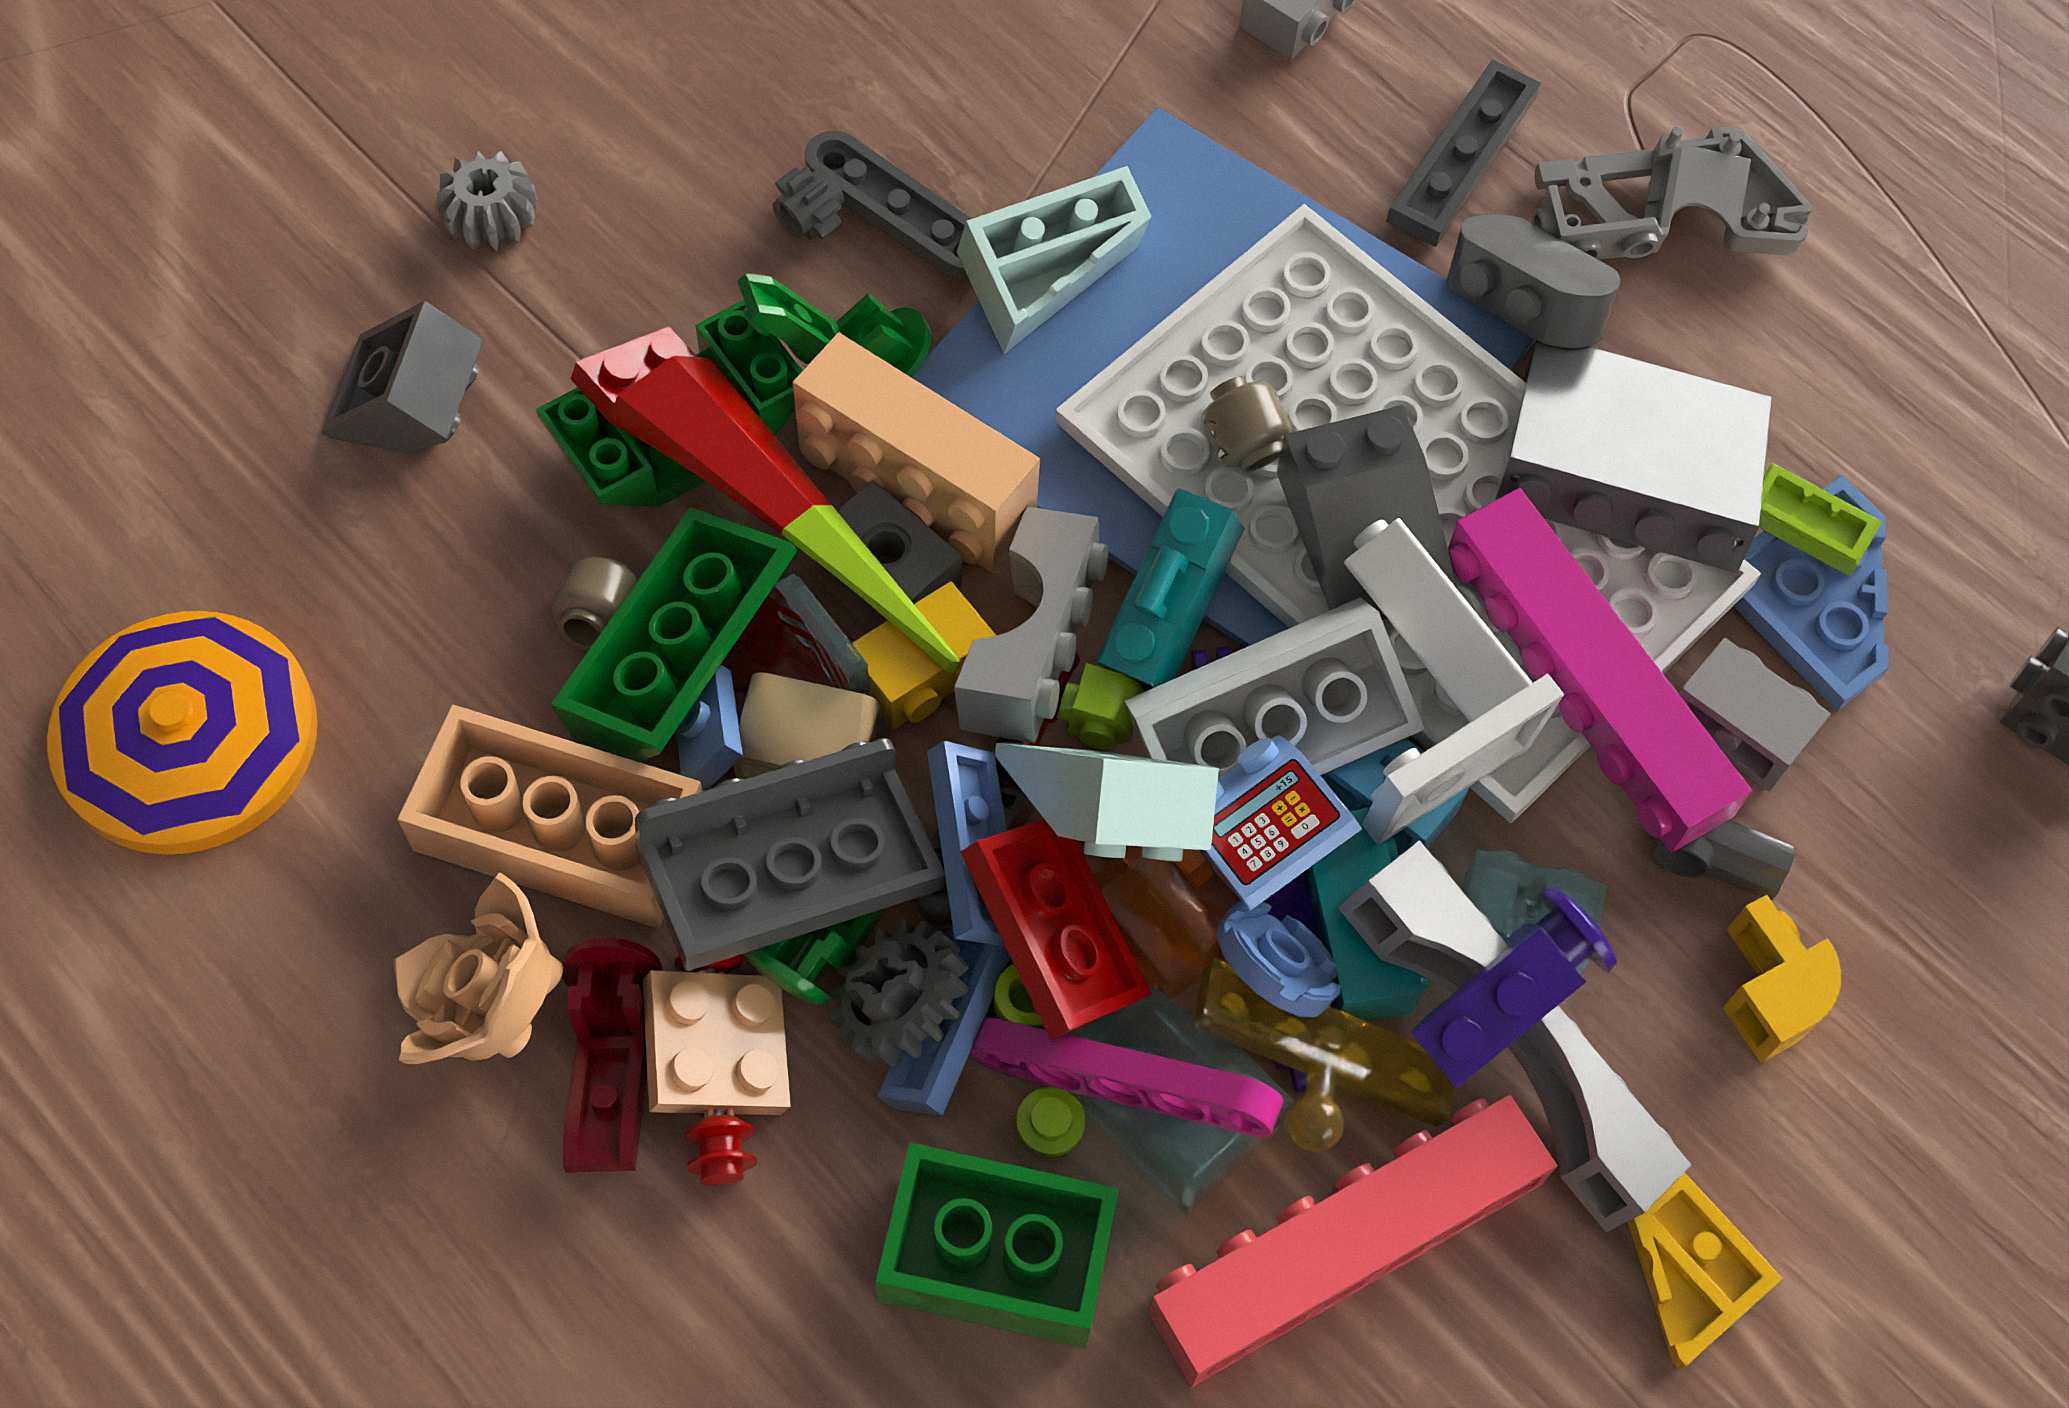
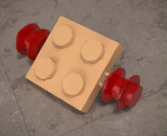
[643,954,791,1185]

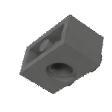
[830,480,962,620]

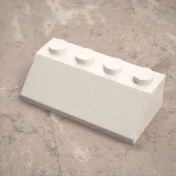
[1125,597,1425,778]

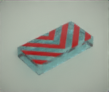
[775,573,870,696]

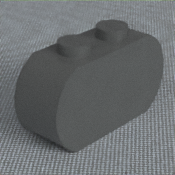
[1447,213,1621,348]

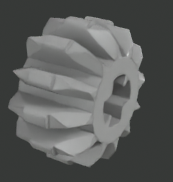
[436,150,538,252]

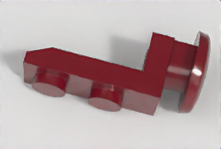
[561,937,663,1173]

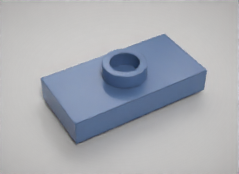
[676,664,743,791]

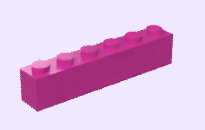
[1448,488,1753,853]

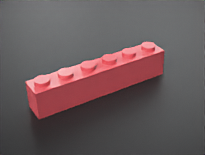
[1148,1095,1558,1388]

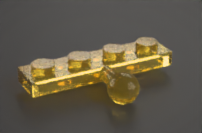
[1192,958,1454,1152]

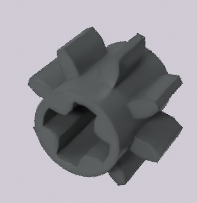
[773,166,845,240]

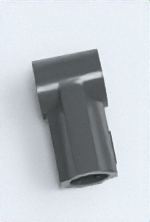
[1652,820,1795,901]

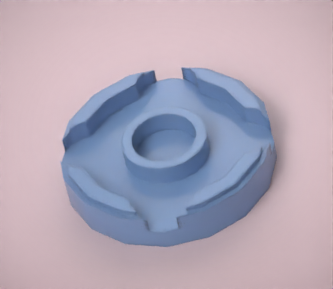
[1216,901,1341,1017]

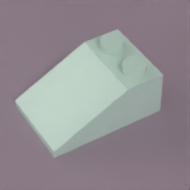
[995,743,1219,861]

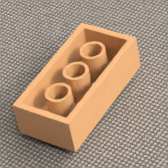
[793,332,1040,573]
[397,704,703,929]

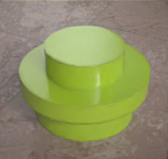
[1016,1087,1086,1157]

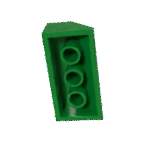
[551,507,797,762]

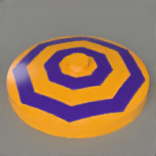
[47,611,318,855]

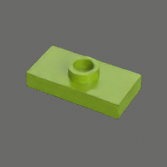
[1759,462,1883,576]

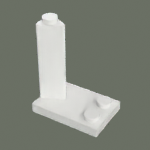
[1344,518,1564,845]

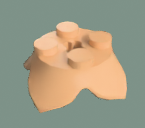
[393,872,563,1064]

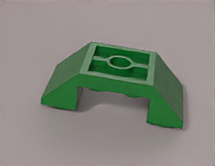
[536,300,803,507]

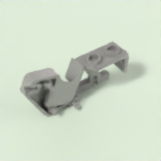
[1532,126,1811,260]

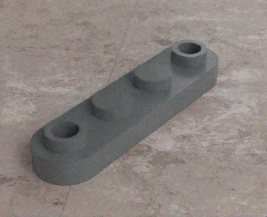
[805,131,972,282]

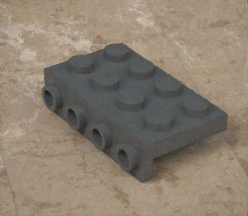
[635,739,946,972]

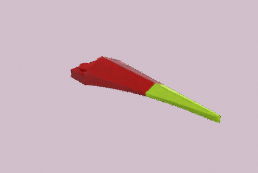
[570,326,960,673]

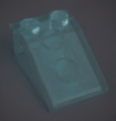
[1068,981,1294,1216]

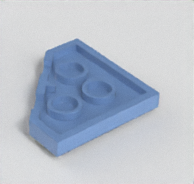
[1733,475,1889,712]

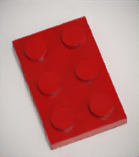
[960,819,1151,1040]

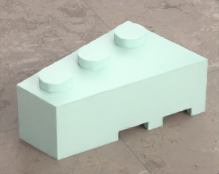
[957,166,1152,354]

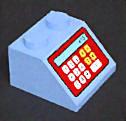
[1200,734,1362,910]

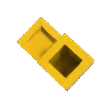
[1722,895,1841,1064]

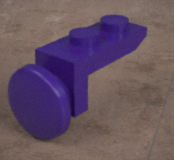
[1410,887,1617,1088]

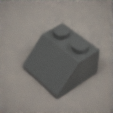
[321,301,483,454]

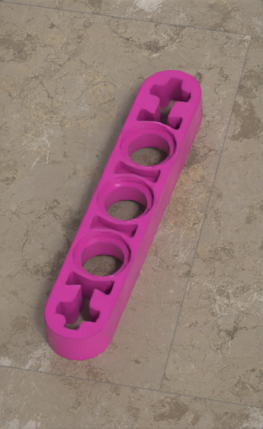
[969,1018,1284,1137]

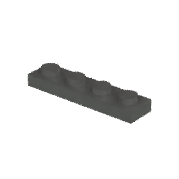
[1386,59,1541,247]

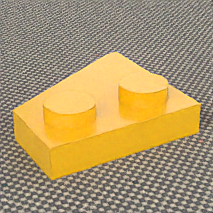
[1627,1173,1783,1370]

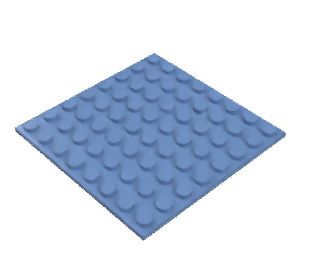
[912,107,1536,645]

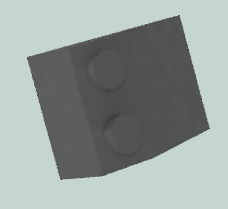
[1276,405,1458,620]

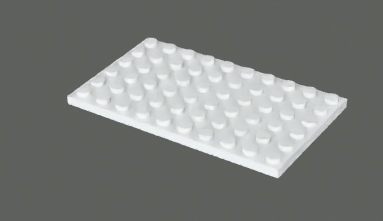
[1055,204,1761,823]

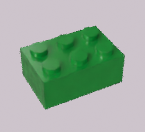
[875,1142,1119,1348]

